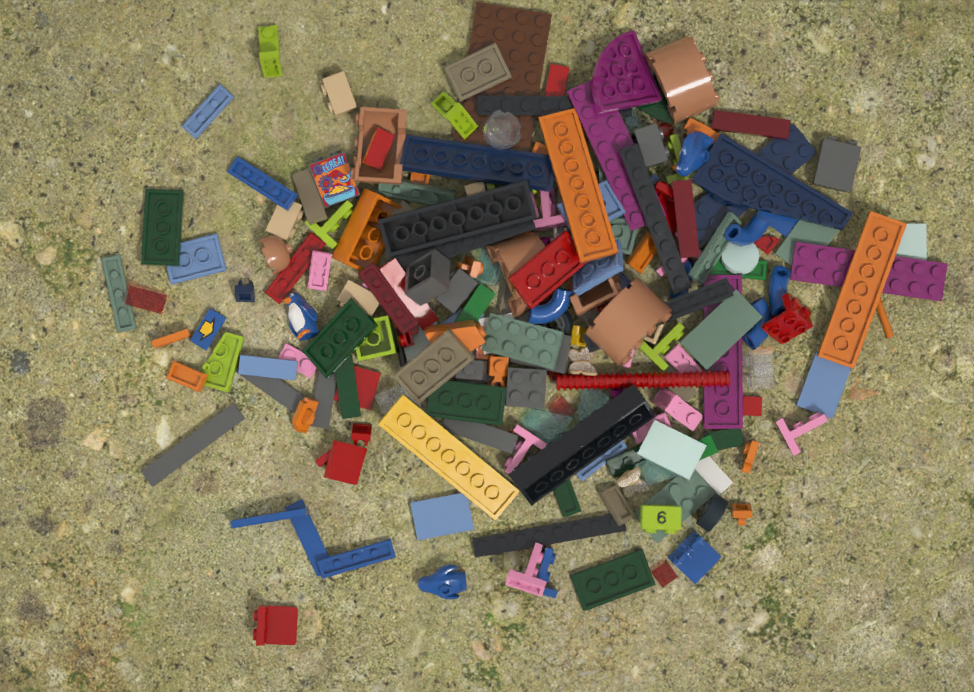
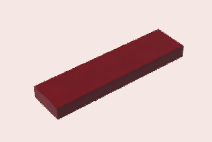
[712,110,791,140]
[672,179,700,258]
[358,263,419,336]

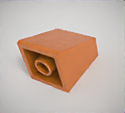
[425,320,486,352]

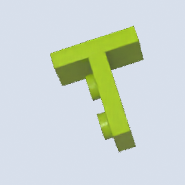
[258,25,283,78]
[430,91,478,140]
[665,134,699,185]
[305,200,354,250]
[639,322,685,371]

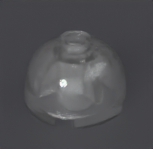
[483,110,522,150]

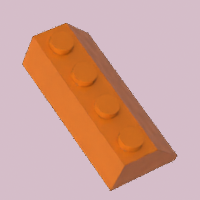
[331,188,402,272]

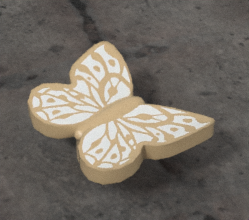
[568,347,597,376]
[616,467,651,498]

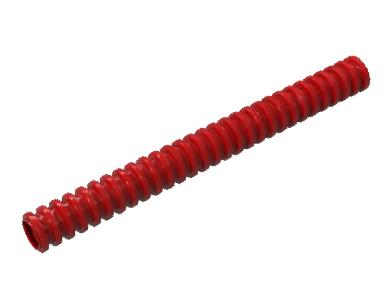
[556,370,730,391]

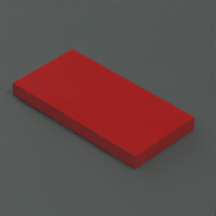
[507,231,587,309]

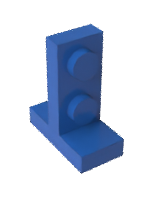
[537,547,558,598]

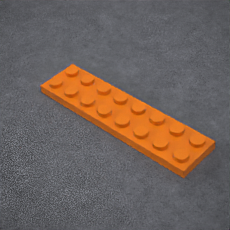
[538,108,618,264]
[817,211,907,369]

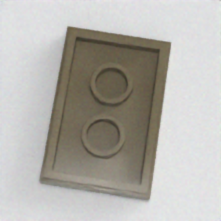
[444,43,512,102]

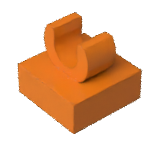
[731,503,752,526]

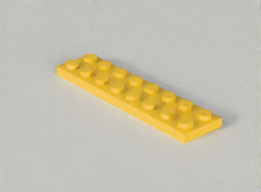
[378,394,520,520]

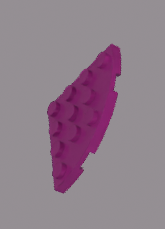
[592,30,662,114]

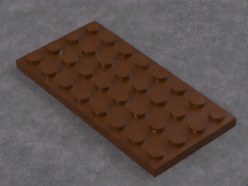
[454,2,552,152]

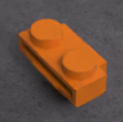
[683,117,720,146]
[456,256,484,278]
[292,397,319,434]

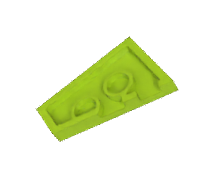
[200,332,245,393]

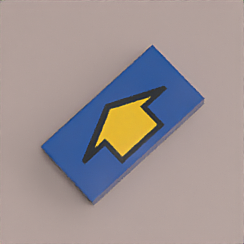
[190,308,227,351]

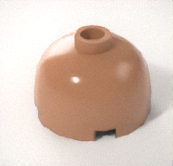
[258,235,292,275]

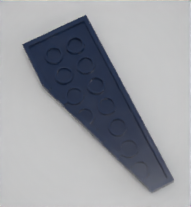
[692,133,853,230]

